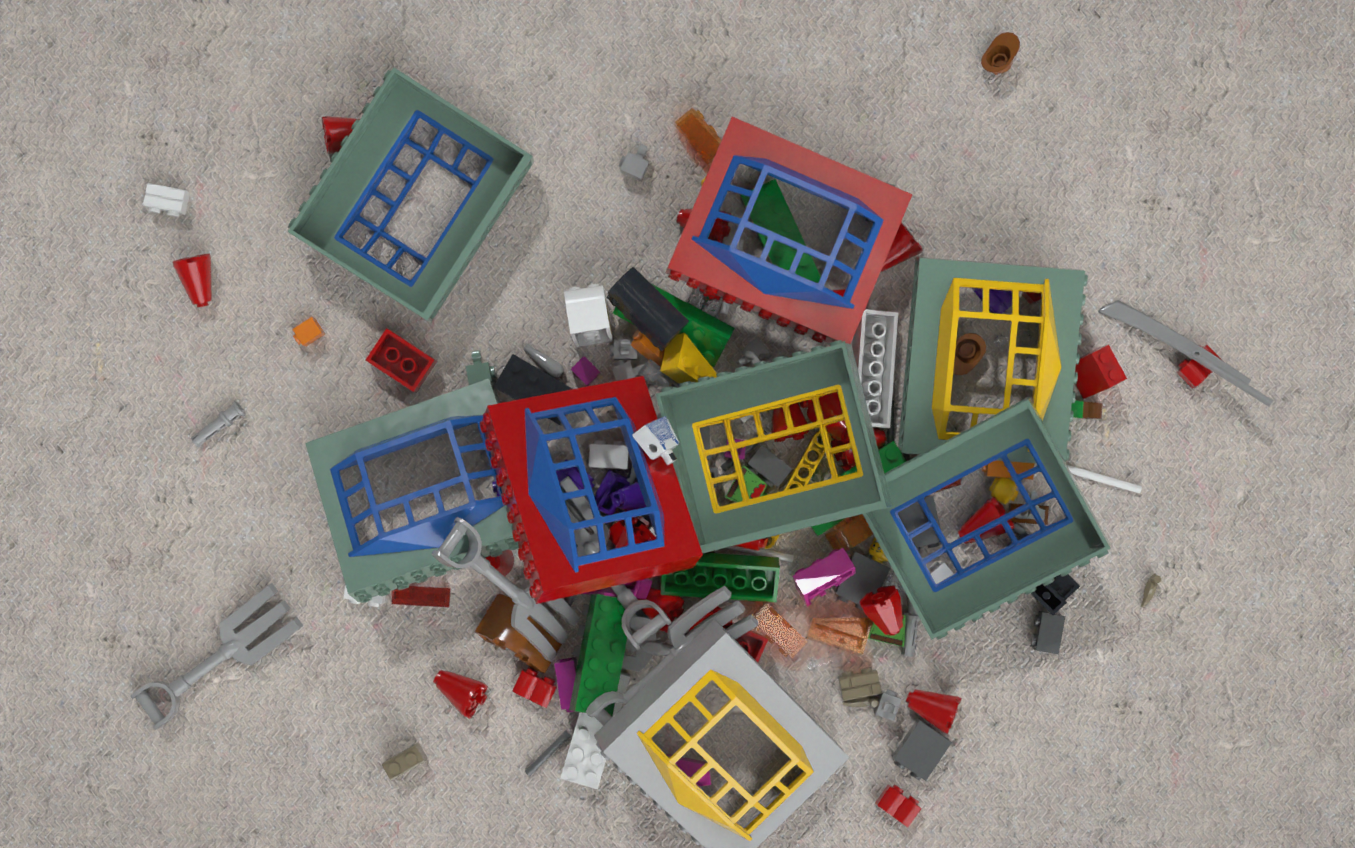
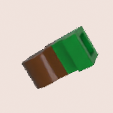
[1071,400,1103,419]

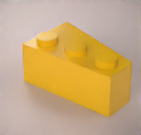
[660,333,717,384]

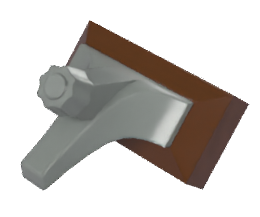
[1009,492,1049,525]

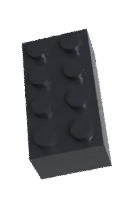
[493,354,573,426]

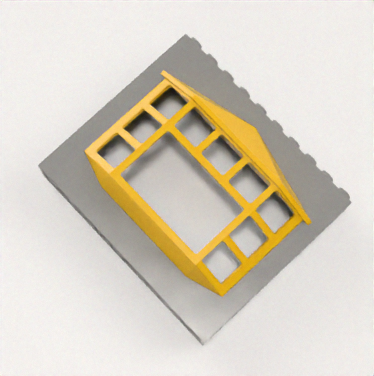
[594,619,849,848]

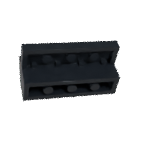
[606,267,689,351]
[1008,530,1080,615]

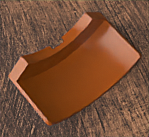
[474,593,562,674]

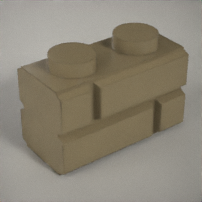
[838,667,882,701]
[382,742,427,781]

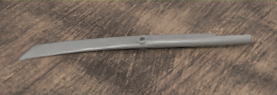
[1098,300,1273,407]

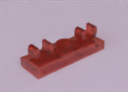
[392,586,451,608]

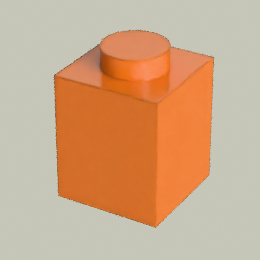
[292,317,325,347]

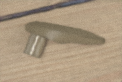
[1140,573,1161,608]
[842,696,879,708]

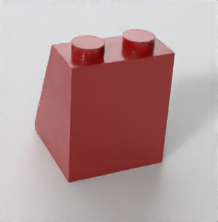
[1075,344,1127,399]

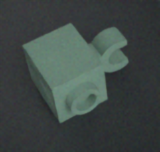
[466,350,496,385]

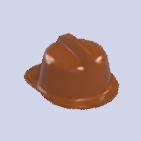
[981,32,1020,75]
[953,333,986,376]

